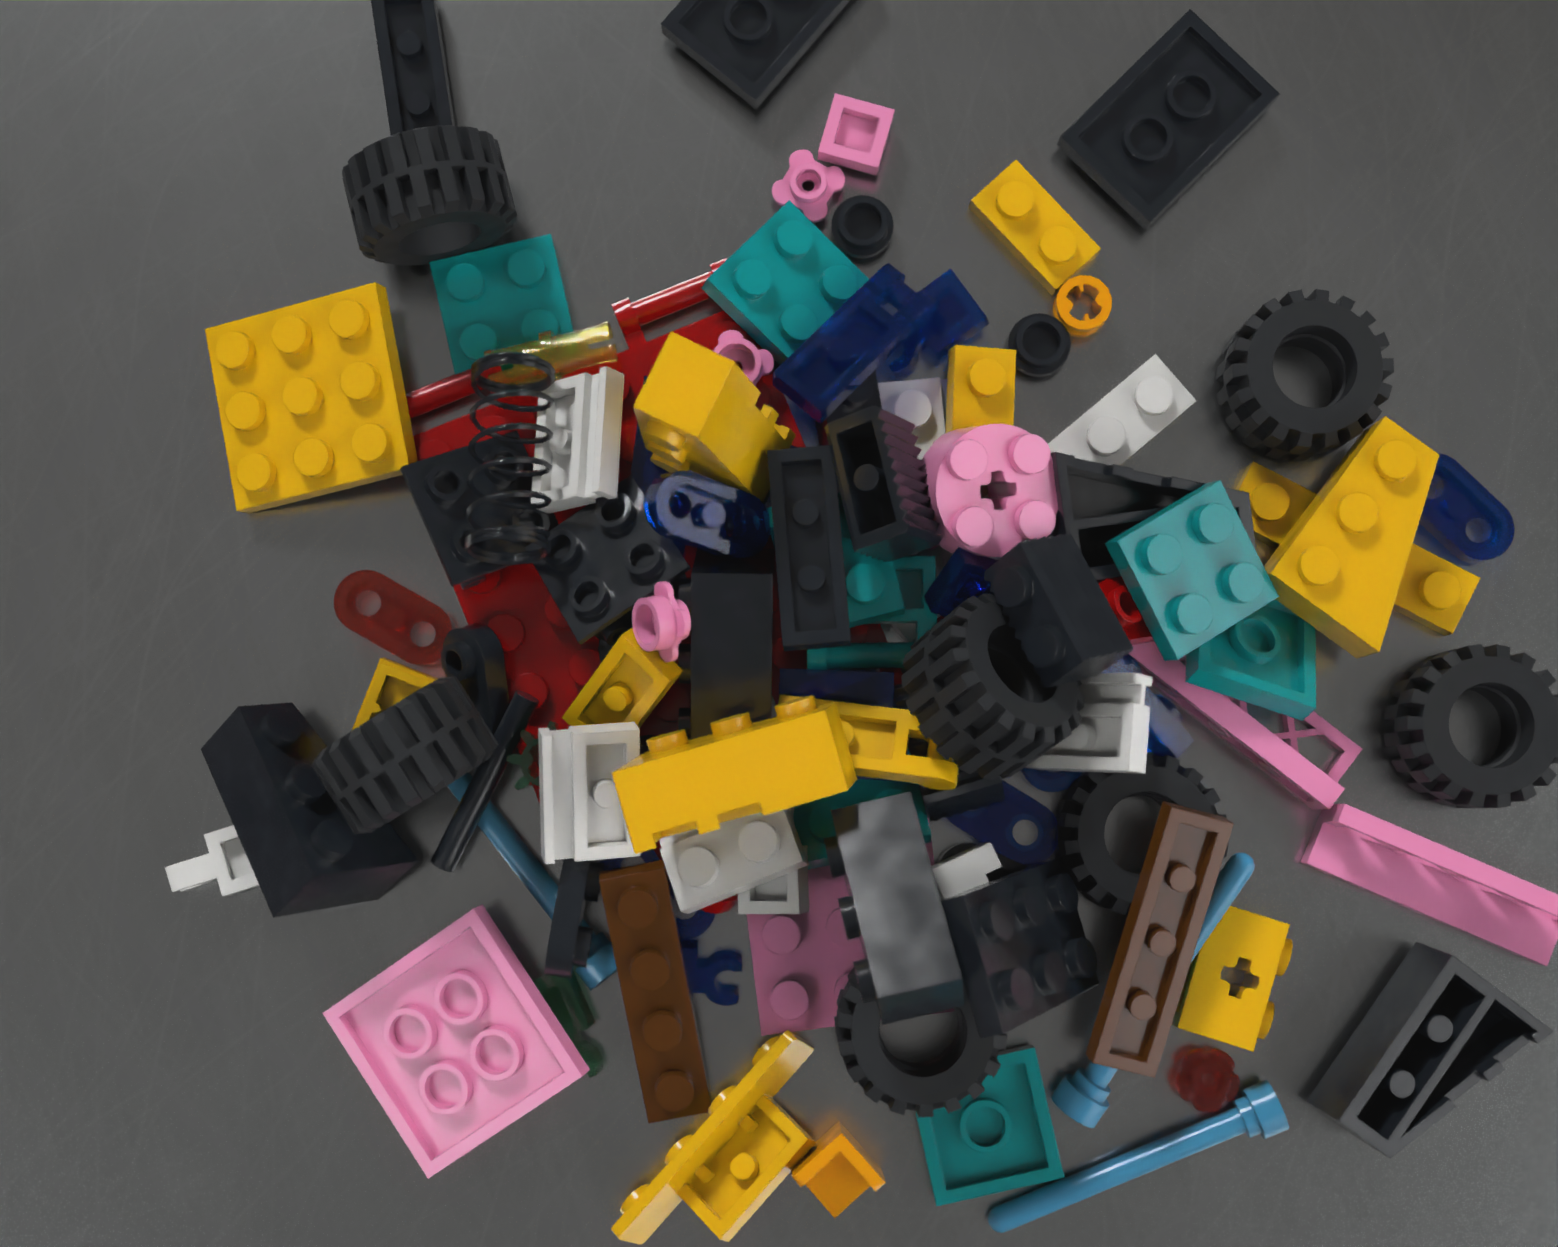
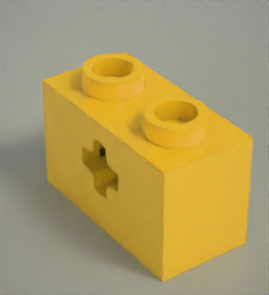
[1172,906,1293,1052]

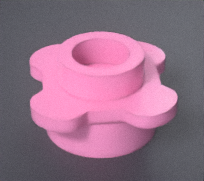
[772,149,845,222]
[713,330,774,386]
[632,581,691,662]

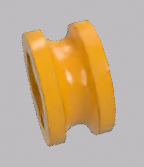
[1052,275,1112,337]

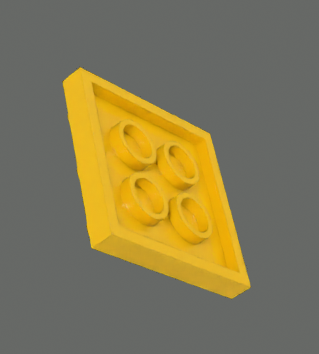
[205,282,418,514]

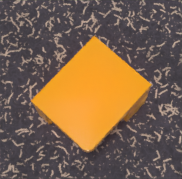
[791,1121,886,1218]

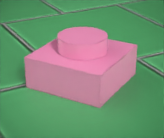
[818,93,895,176]

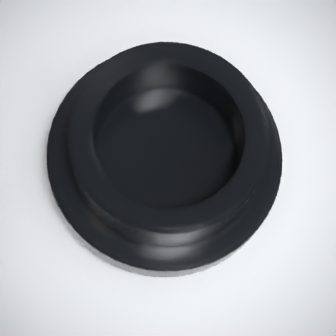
[831,195,894,258]
[1007,313,1071,377]

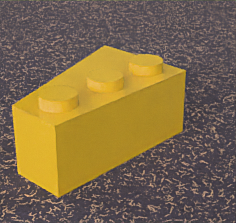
[633,332,796,504]
[1264,416,1439,659]
[612,695,857,854]

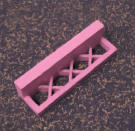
[1119,641,1363,810]
[1300,804,1558,966]

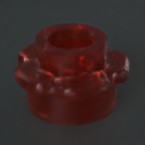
[1175,1048,1240,1113]

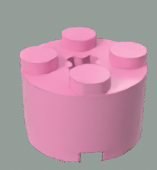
[921,424,1058,557]

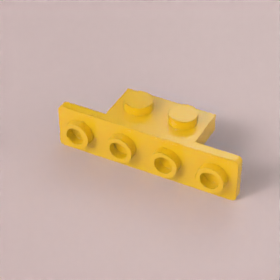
[611,1030,816,1245]

